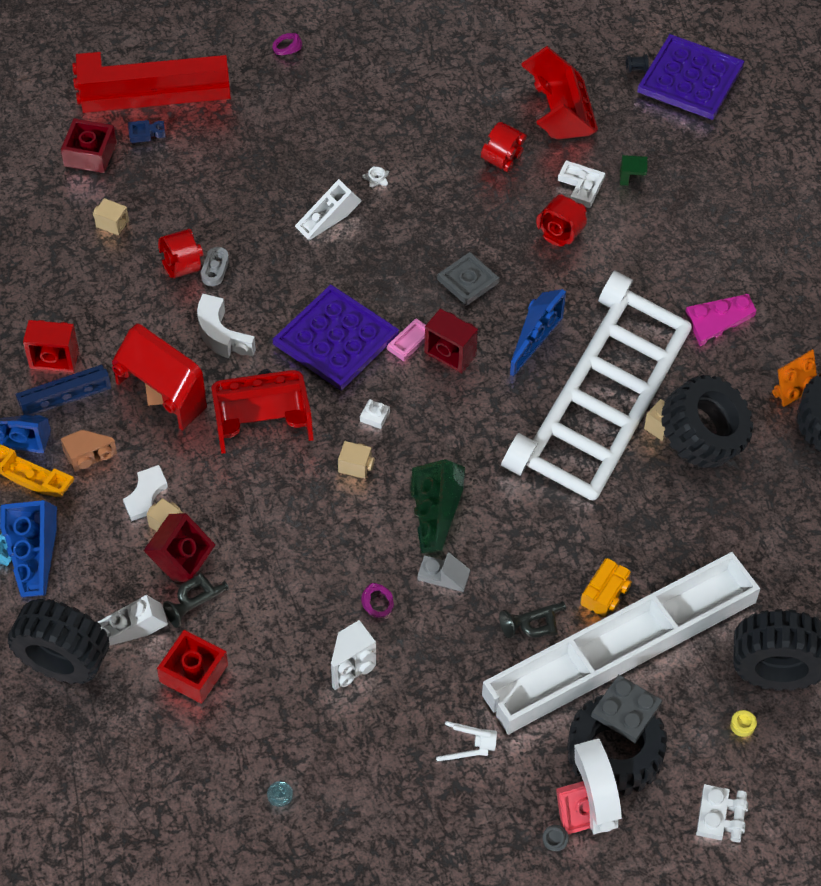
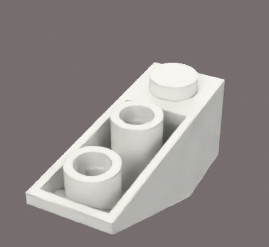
[98,595,168,646]

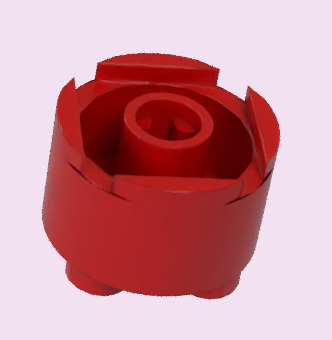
[481,122,527,172]
[536,194,587,247]
[158,228,203,278]

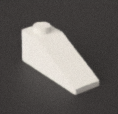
[295,179,362,240]

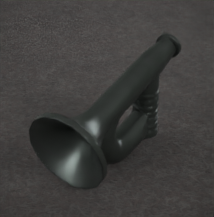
[163,571,229,628]
[499,601,566,638]

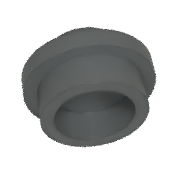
[542,825,569,852]

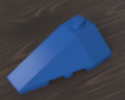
[510,289,566,377]
[0,415,51,453]
[0,500,57,598]

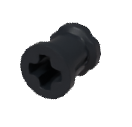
[625,54,649,73]

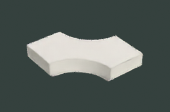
[123,465,168,522]

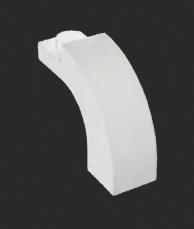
[197,294,256,358]
[574,738,622,835]

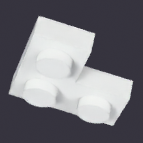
[558,160,605,208]

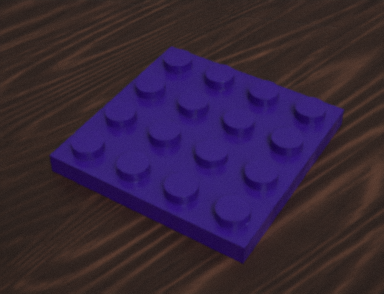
[637,34,745,120]
[273,284,399,391]

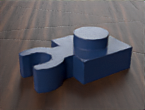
[128,120,166,143]

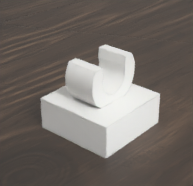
[360,399,390,429]

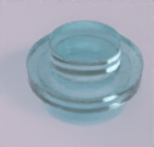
[267,781,293,807]

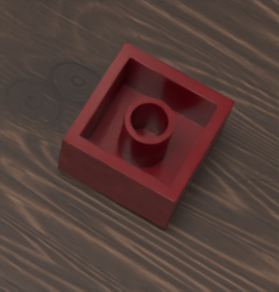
[61,118,117,173]
[424,308,478,374]
[143,513,216,582]

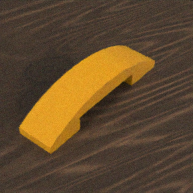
[0,444,75,497]

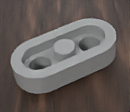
[201,247,229,286]

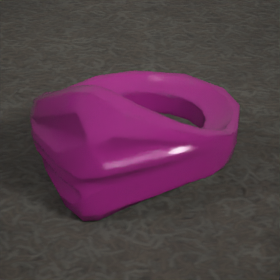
[272,33,303,56]
[361,583,394,618]

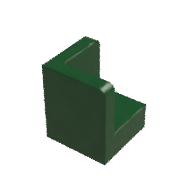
[620,155,648,186]

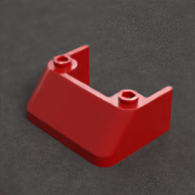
[521,46,598,140]
[112,323,207,431]
[211,370,314,454]

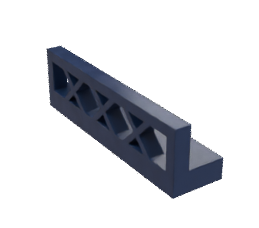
[15,364,112,416]

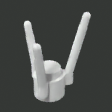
[436,721,497,761]

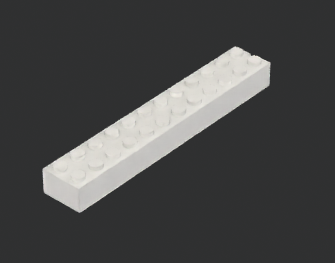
[482,552,760,735]

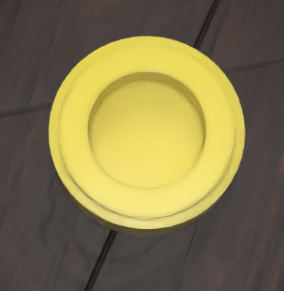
[730,710,757,737]

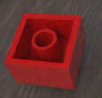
[23,320,79,372]
[157,630,228,704]

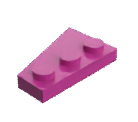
[685,294,756,347]

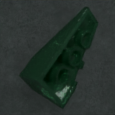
[410,459,465,554]

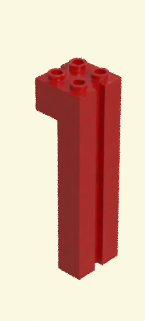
[72,52,231,113]

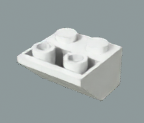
[331,620,376,690]

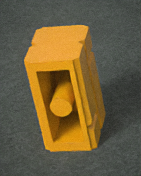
[580,558,632,617]

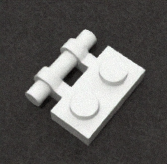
[696,784,749,842]

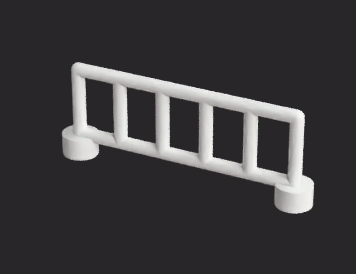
[501,270,692,501]

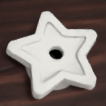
[362,166,389,189]

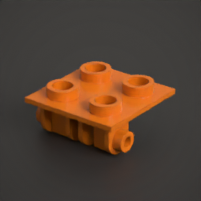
[772,349,817,407]

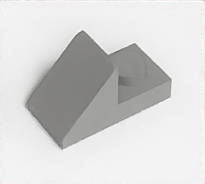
[417,553,470,592]

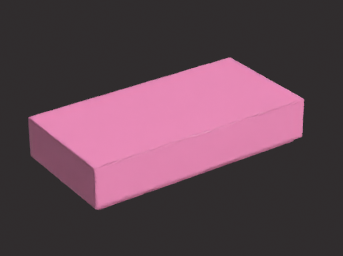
[387,318,426,361]

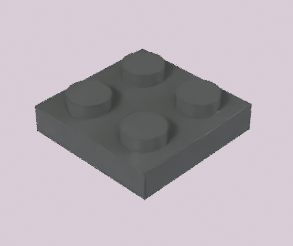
[437,252,499,306]
[591,674,663,743]

